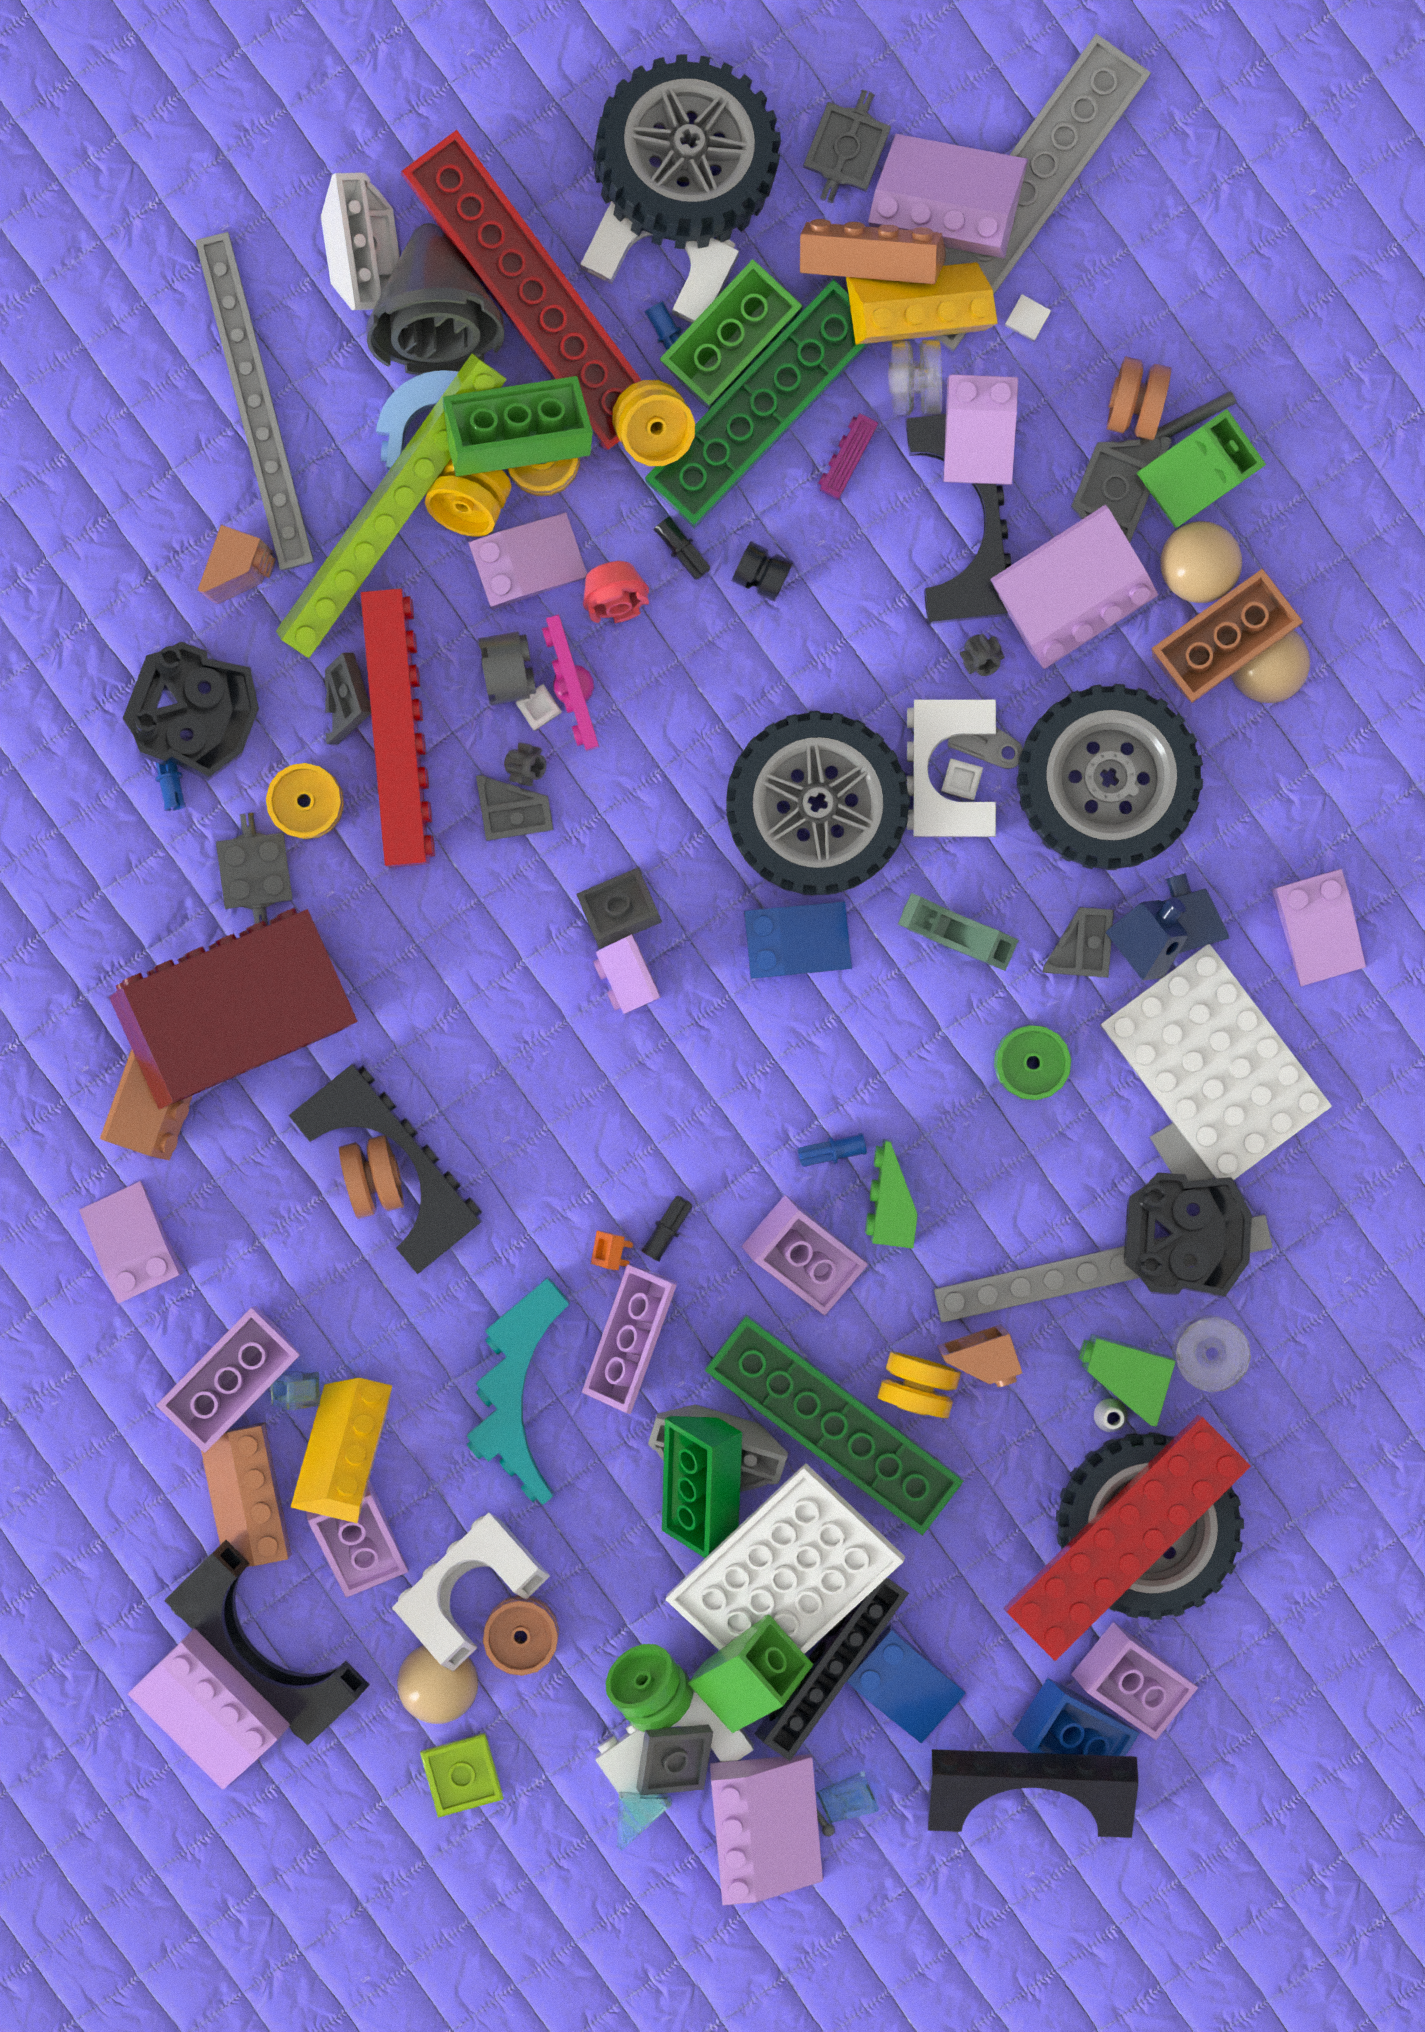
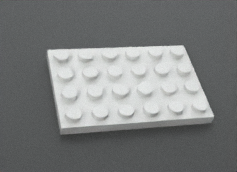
[1100,944,1332,1180]
[665,1463,905,1654]

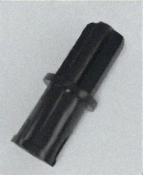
[654,516,710,580]
[641,1196,692,1262]

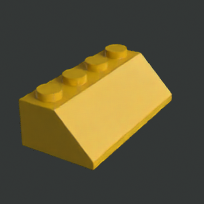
[846,262,998,345]
[291,1378,392,1523]

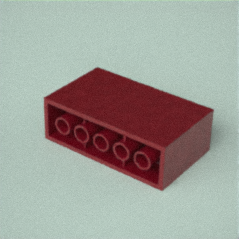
[109,908,358,1110]

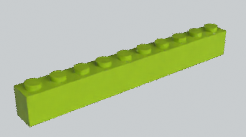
[276,353,507,658]

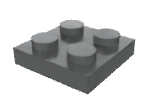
[576,867,662,949]
[636,1724,713,1795]

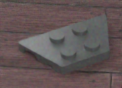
[1071,437,1172,543]

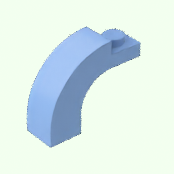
[376,370,459,470]

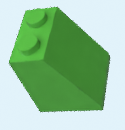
[1078,1333,1176,1427]
[688,1614,813,1733]

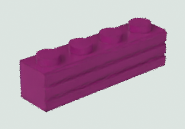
[818,413,878,500]

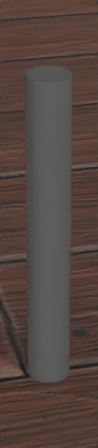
[1140,391,1237,440]

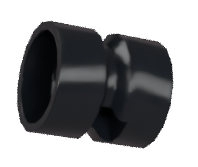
[731,541,793,601]

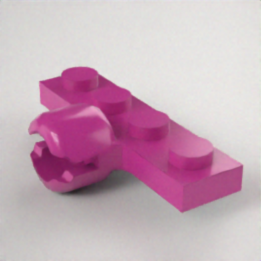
[542,614,599,752]

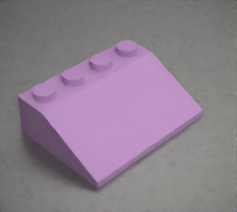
[868,134,1028,259]
[990,504,1158,669]
[128,1628,290,1790]
[710,1754,823,1905]

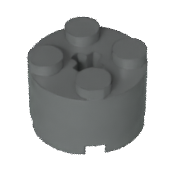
[478,631,536,705]

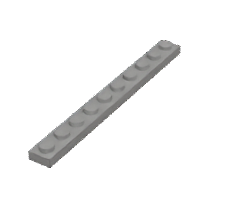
[195,232,314,571]
[934,1214,1273,1323]

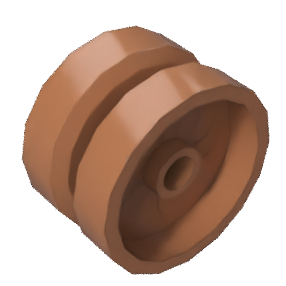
[1106,356,1171,441]
[339,1135,404,1219]
[483,1595,559,1676]

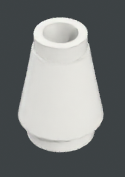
[1094,1398,1128,1432]

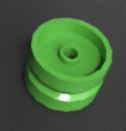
[994,1025,1071,1100]
[606,1644,693,1732]

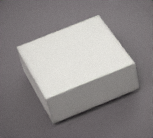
[1005,294,1051,342]
[515,684,562,731]
[941,758,983,801]

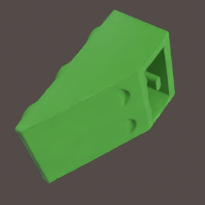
[1137,409,1266,529]
[865,1139,918,1248]

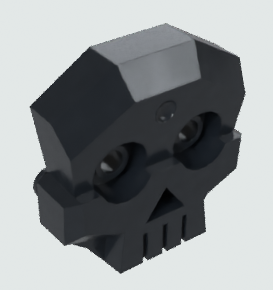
[123,642,259,781]
[1124,1173,1252,1298]

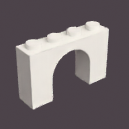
[580,201,739,324]
[907,700,996,837]
[392,1512,550,1671]
[595,1690,754,1827]

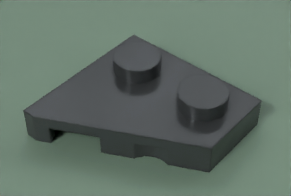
[325,653,371,745]
[476,775,554,841]
[1042,907,1114,978]

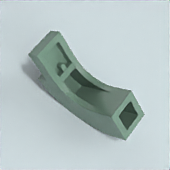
[898,893,1019,971]

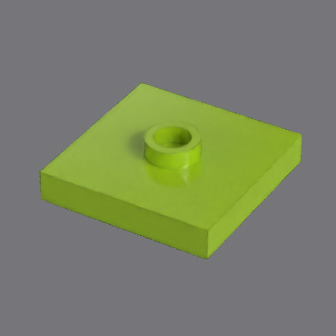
[420,1732,504,1818]

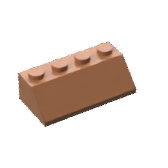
[800,219,946,284]
[198,525,276,604]
[1151,568,1303,703]
[100,1048,193,1161]
[937,1324,1022,1387]
[201,1422,292,1567]

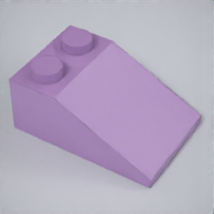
[943,374,1018,485]
[468,513,587,610]
[1272,869,1366,986]
[593,934,661,1014]
[79,1181,184,1304]
[741,1195,869,1316]
[306,1480,408,1598]
[1071,1622,1198,1740]

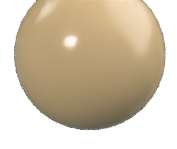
[1160,521,1242,603]
[1231,630,1310,703]
[397,1645,478,1724]

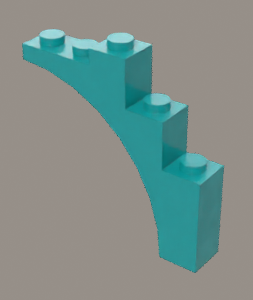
[466,1276,570,1505]

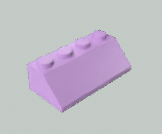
[582,1264,677,1414]
[156,1306,300,1453]

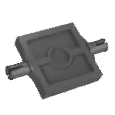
[803,90,891,203]
[216,813,292,926]

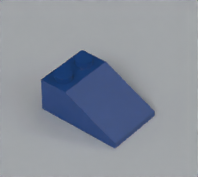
[744,901,852,979]
[847,1625,966,1744]
[1012,1678,1140,1756]

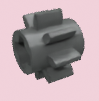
[960,634,1005,676]
[504,742,547,786]

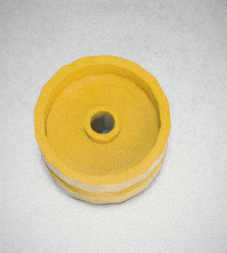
[612,380,695,466]
[507,457,580,496]
[424,459,512,537]
[266,763,345,840]
[877,1351,961,1418]

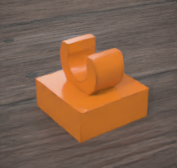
[590,1231,633,1270]

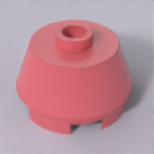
[583,561,649,623]

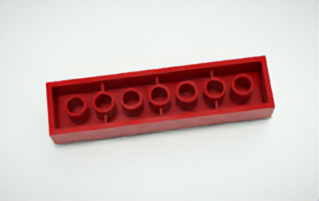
[361,588,435,868]
[1003,1415,1251,1661]

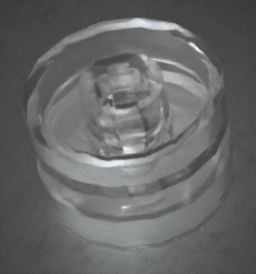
[888,339,942,416]
[1171,1314,1251,1392]

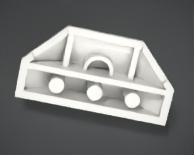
[321,173,400,310]

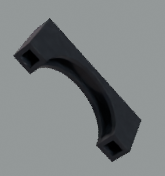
[905,414,1011,625]
[288,1063,483,1274]
[164,1540,370,1746]
[927,1749,1139,1838]

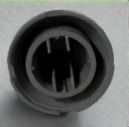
[366,223,504,375]

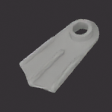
[948,727,1023,769]

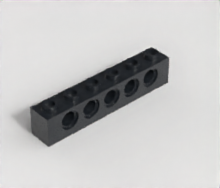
[755,1578,909,1761]

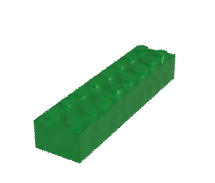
[645,279,870,529]
[705,1314,964,1536]

